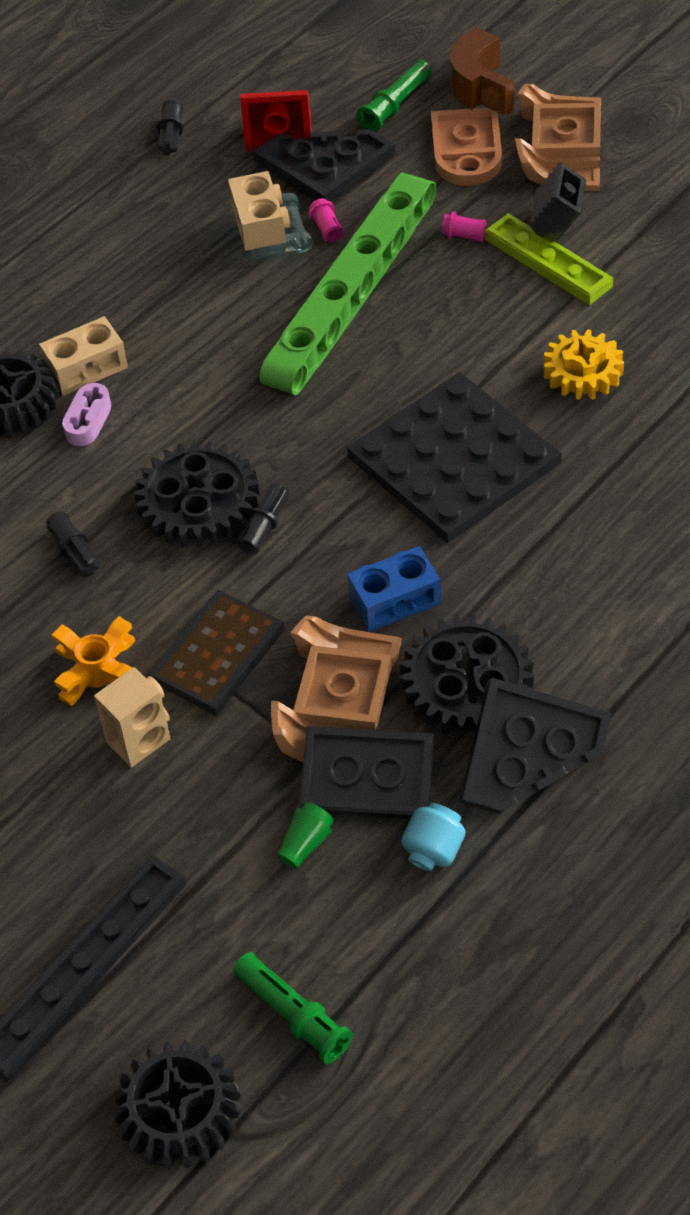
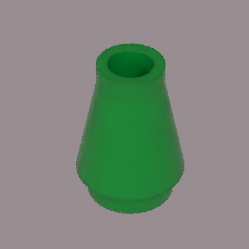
[276,802,334,869]

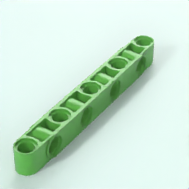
[260,172,436,396]

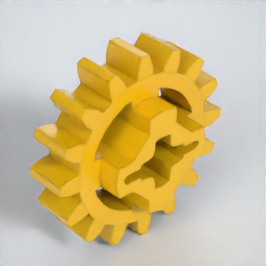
[543,330,624,400]

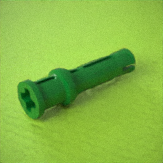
[356,59,432,132]
[233,952,353,1064]

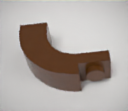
[450,27,514,116]

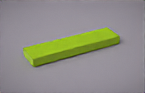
[485,213,614,305]

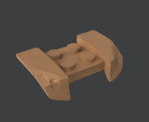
[515,84,601,191]
[271,615,402,762]

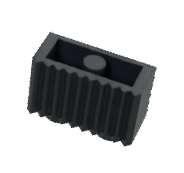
[530,163,587,242]

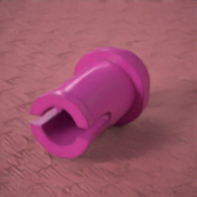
[308,199,344,243]
[441,211,487,242]

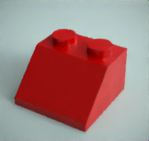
[240,90,312,151]

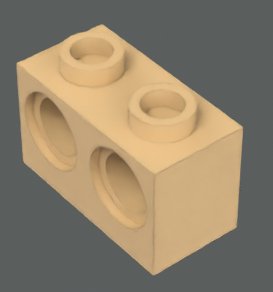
[228,171,290,251]
[39,316,128,396]
[94,667,171,768]

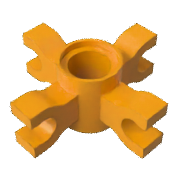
[52,616,135,707]

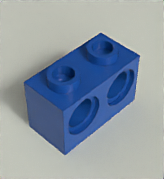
[347,546,441,632]

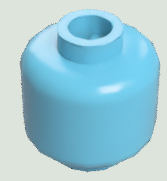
[401,803,465,872]

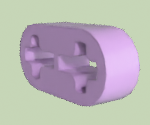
[62,383,112,446]

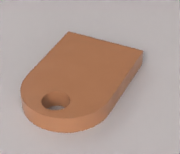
[431,108,502,186]

